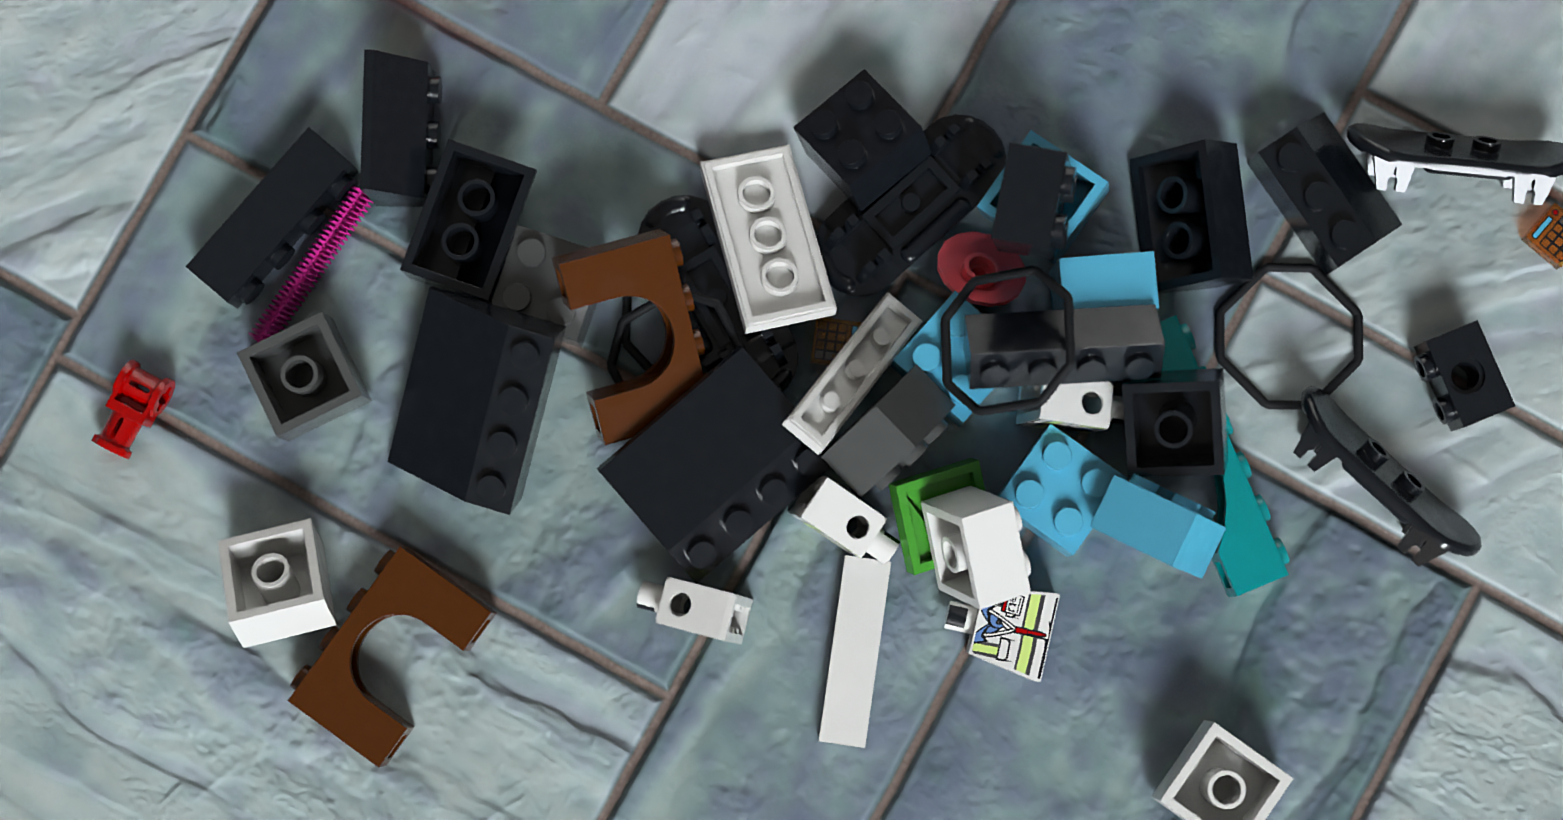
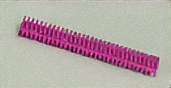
[248,186,373,342]

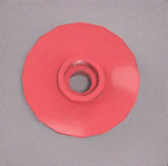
[937,231,1026,307]

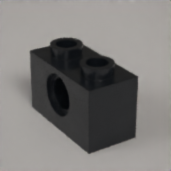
[1414,320,1515,431]

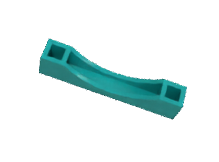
[1160,315,1289,597]

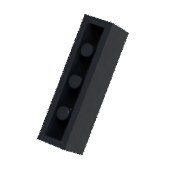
[185,127,359,309]
[963,304,1165,389]

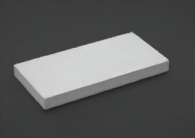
[700,144,837,334]

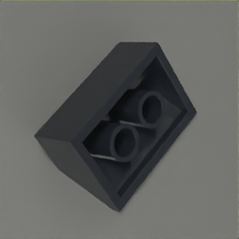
[360,50,442,207]
[1247,112,1403,275]
[400,139,537,302]
[1129,139,1254,294]

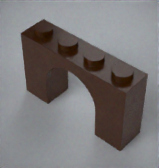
[552,229,708,445]
[288,546,497,767]

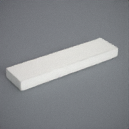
[782,292,923,455]
[818,555,891,748]

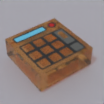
[1521,203,1563,269]
[810,317,862,366]

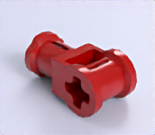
[91,359,175,459]

